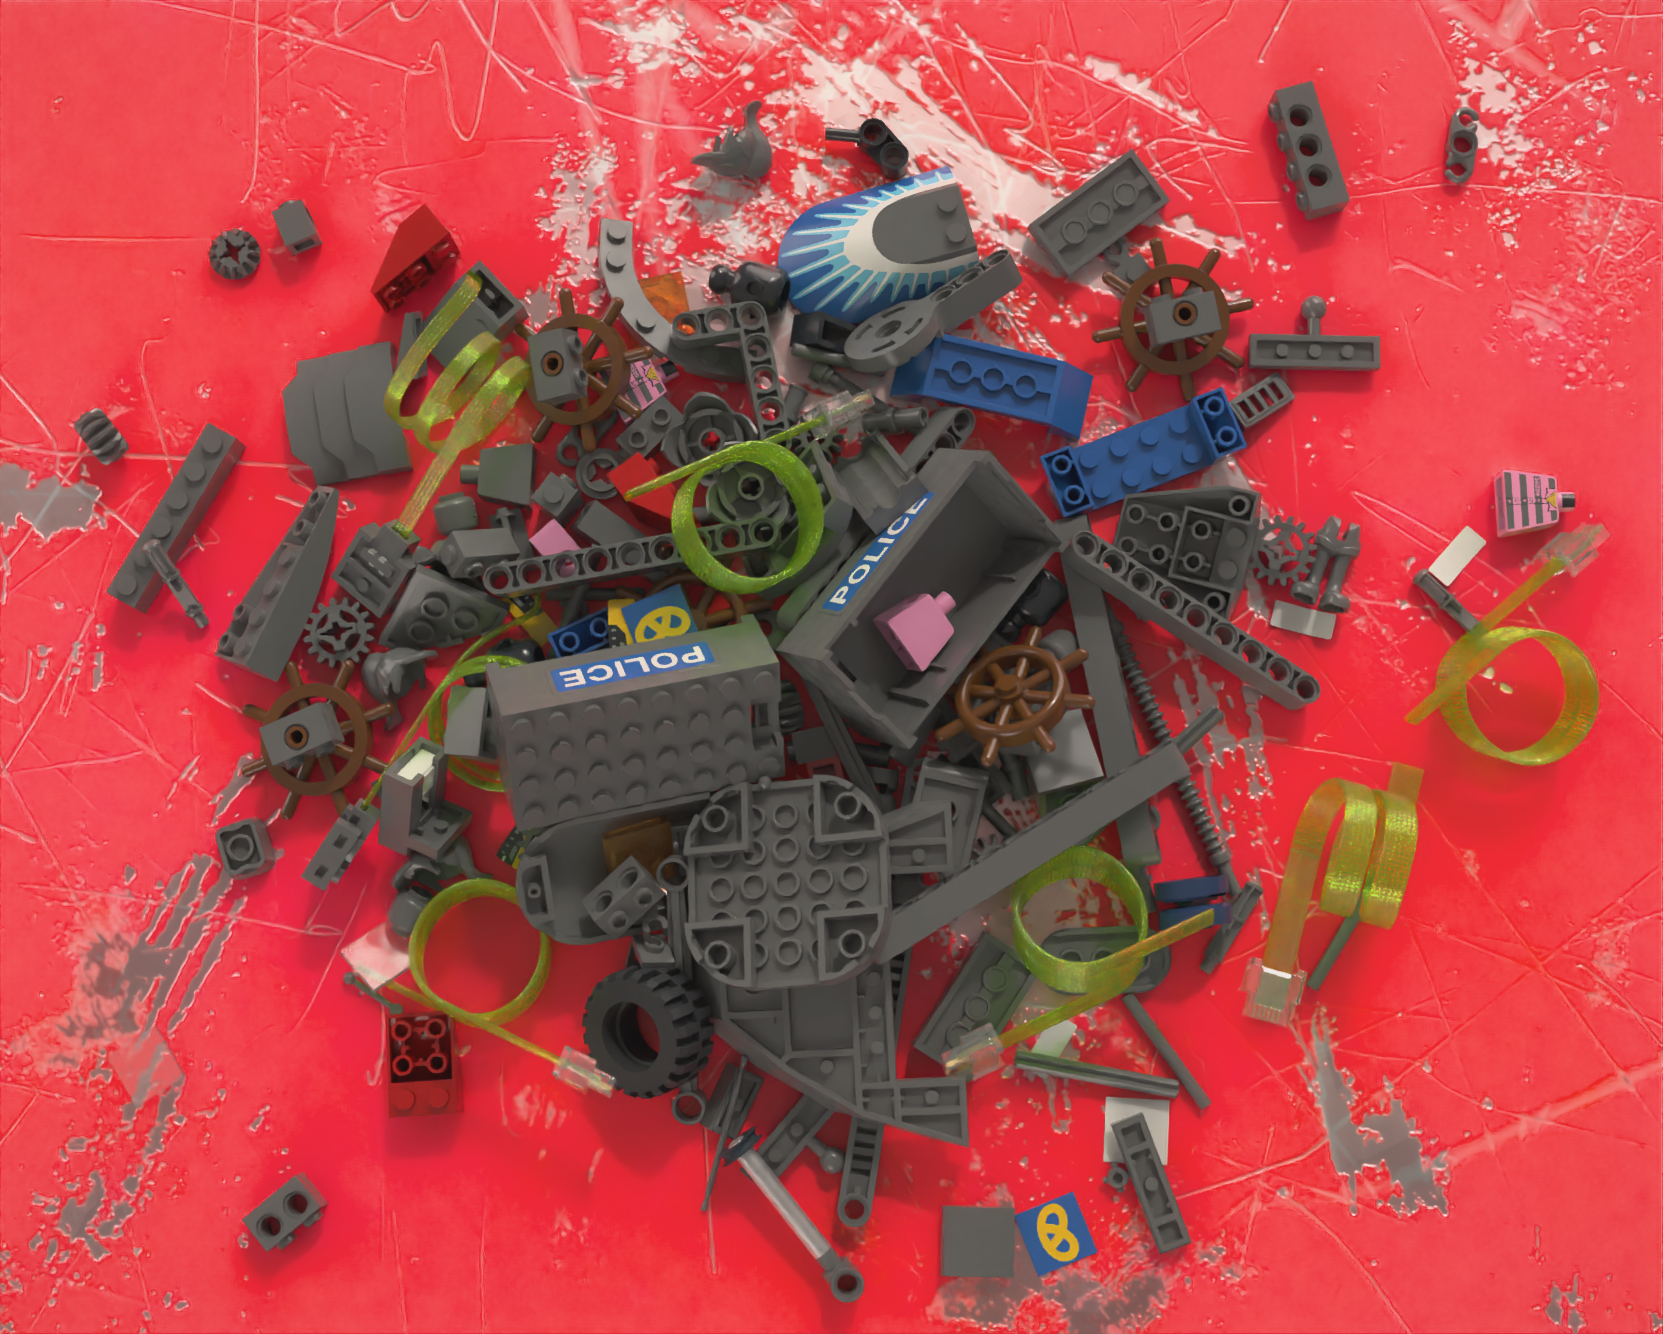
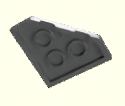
[378,564,510,651]

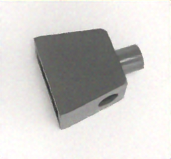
[460,443,537,511]

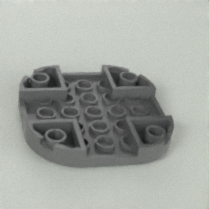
[683,775,892,991]

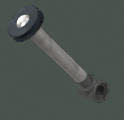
[717,1126,865,1303]

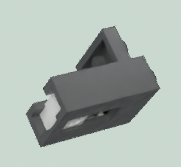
[378,736,473,860]

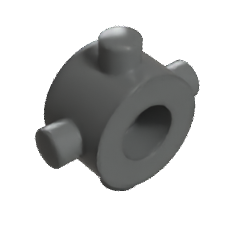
[1102,1162,1130,1192]

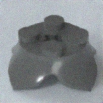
[660,392,759,489]
[705,441,796,532]

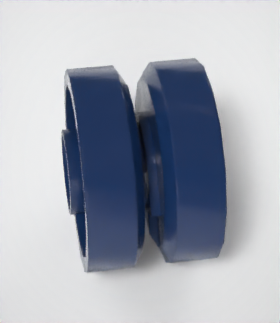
[1153,874,1234,931]

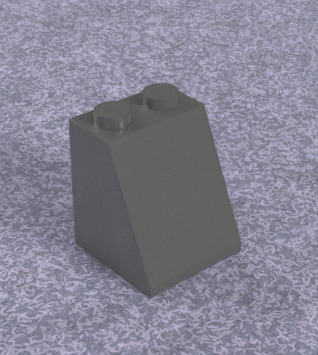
[1022,708,1104,819]

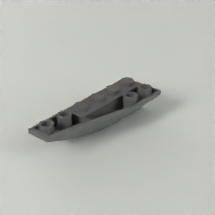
[215,485,340,682]

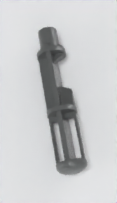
[142,539,210,628]
[1412,569,1496,648]
[1199,881,1264,975]

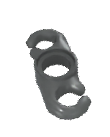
[1444,106,1479,184]
[556,409,619,468]

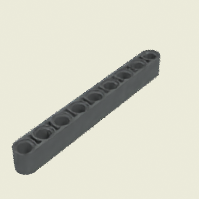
[776,406,976,634]
[483,517,782,599]
[1060,530,1321,710]

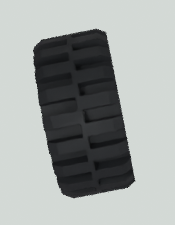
[582,963,715,1099]

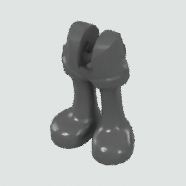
[1290,515,1362,614]

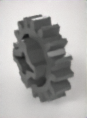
[1249,515,1319,586]
[303,598,377,669]

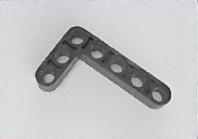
[671,301,792,454]

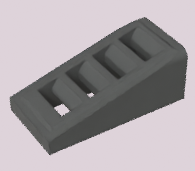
[395,311,428,380]
[1229,372,1296,434]

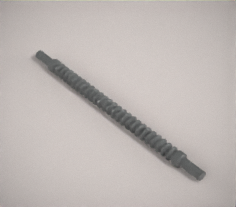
[1107,599,1242,897]

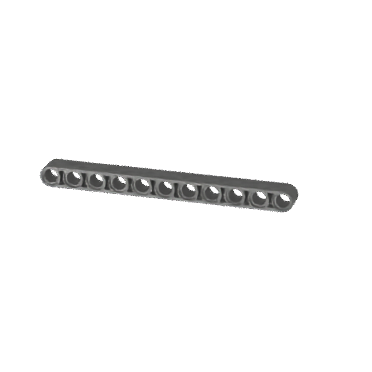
[1054,513,1162,870]
[874,740,1190,965]

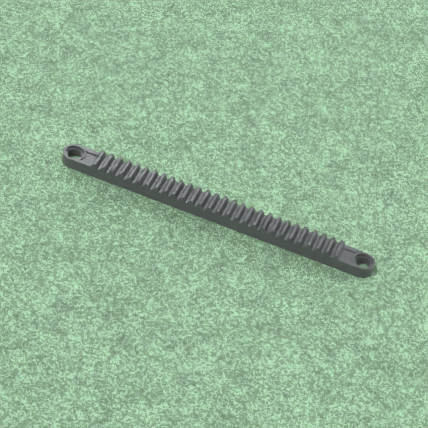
[838,758,924,1227]

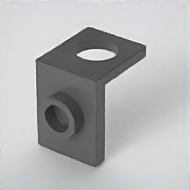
[625,934,675,968]

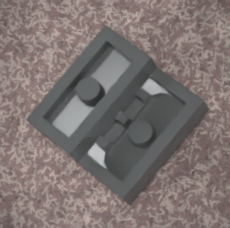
[940,1205,1015,1277]

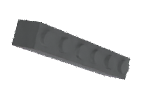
[106,423,246,614]

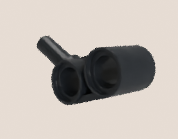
[825,118,909,180]

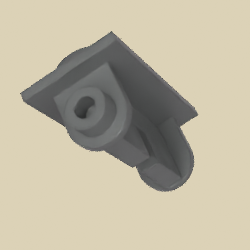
[488,507,538,578]

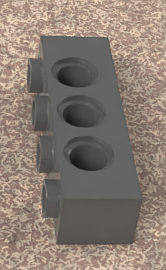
[1267,81,1350,221]

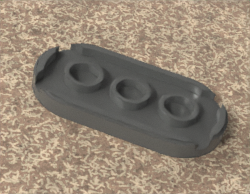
[1037,925,1171,996]

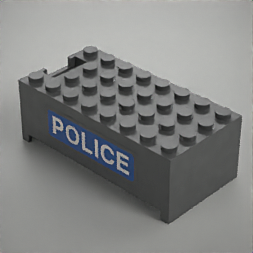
[776,448,1070,750]
[484,614,785,831]

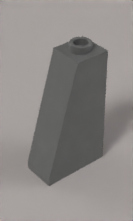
[569,500,693,587]

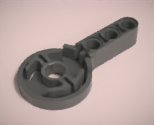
[844,249,1023,373]

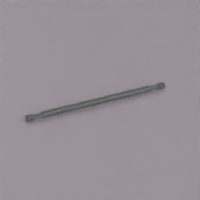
[701,1055,748,1211]

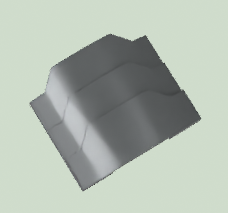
[282,341,414,486]
[733,439,853,601]

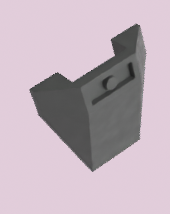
[1113,485,1262,621]

